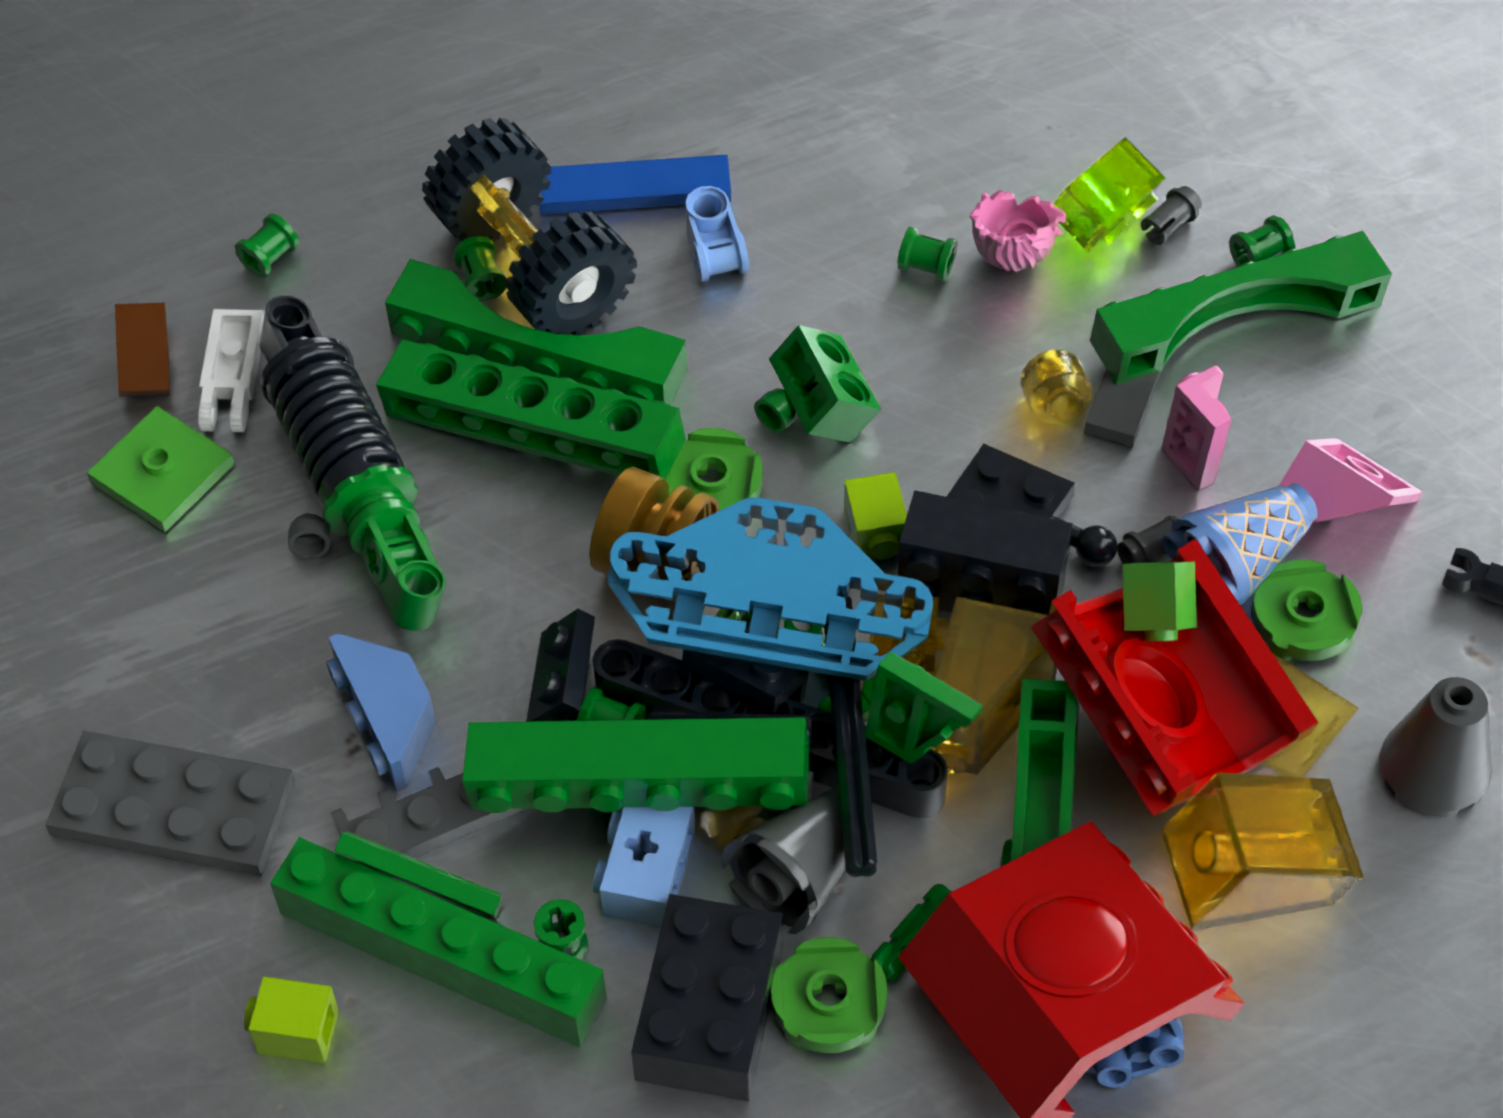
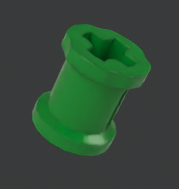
[234,213,300,278]
[1229,215,1296,267]
[897,227,958,282]
[453,236,507,302]
[577,687,646,721]
[533,899,589,961]

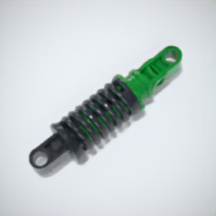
[259,296,446,631]

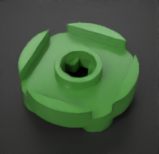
[666,428,763,511]
[1251,559,1362,661]
[771,937,887,1053]

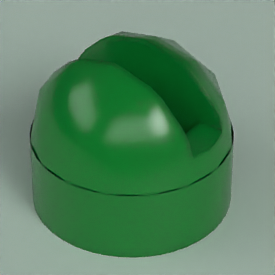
[754,388,798,434]

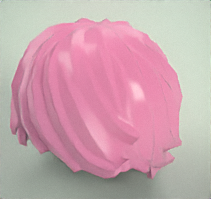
[969,190,1066,273]

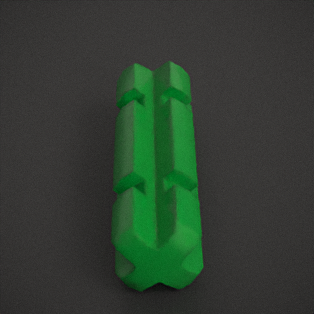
[871,883,952,981]

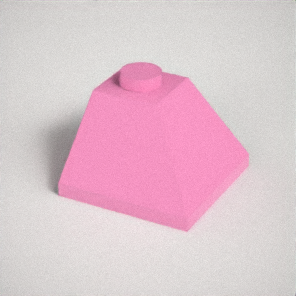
[1279,438,1423,524]

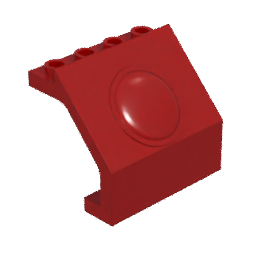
[1030,539,1319,816]
[898,821,1245,1118]

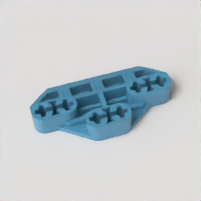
[607,497,933,681]

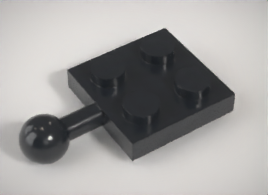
[946,443,1118,567]

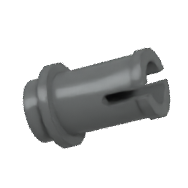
[1140,186,1202,245]
[1117,515,1178,564]

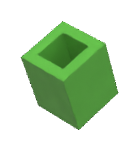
[1122,561,1197,641]

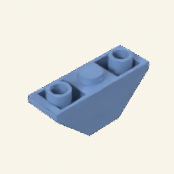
[326,633,436,791]

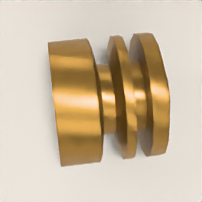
[589,467,719,602]

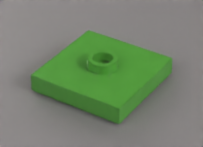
[87,406,235,532]

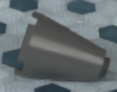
[1379,677,1492,817]
[721,787,846,934]

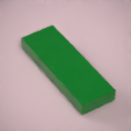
[334,831,504,919]

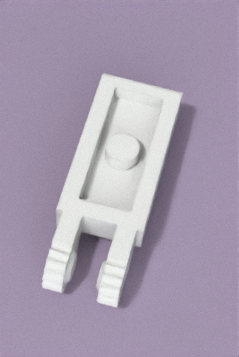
[198,309,264,432]

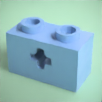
[593,807,695,927]

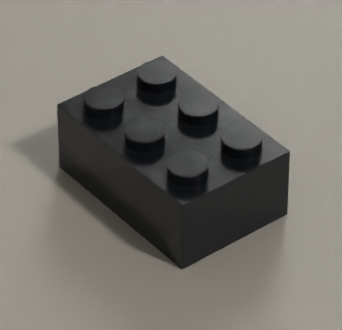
[898,490,1073,632]
[631,894,783,1101]

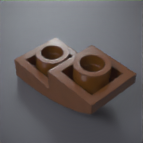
[115,302,170,397]

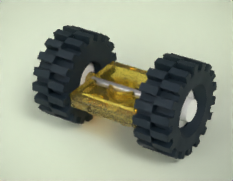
[422,118,637,335]

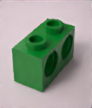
[769,325,881,443]

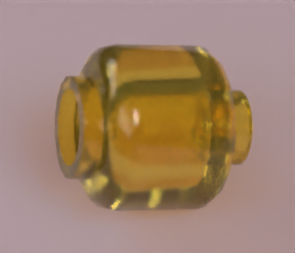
[1020,350,1093,425]

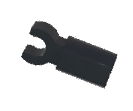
[1442,548,1503,606]

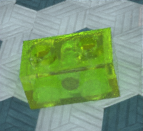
[1053,137,1166,252]

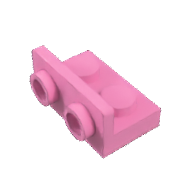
[1161,365,1232,491]

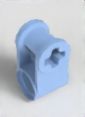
[686,186,749,282]

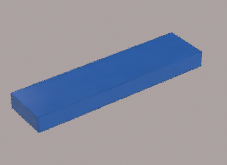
[539,155,732,215]

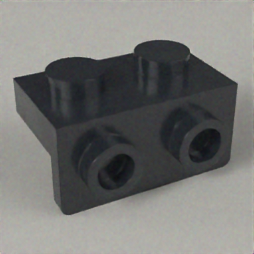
[526,608,595,722]
[681,616,809,713]

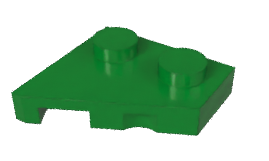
[865,651,983,764]

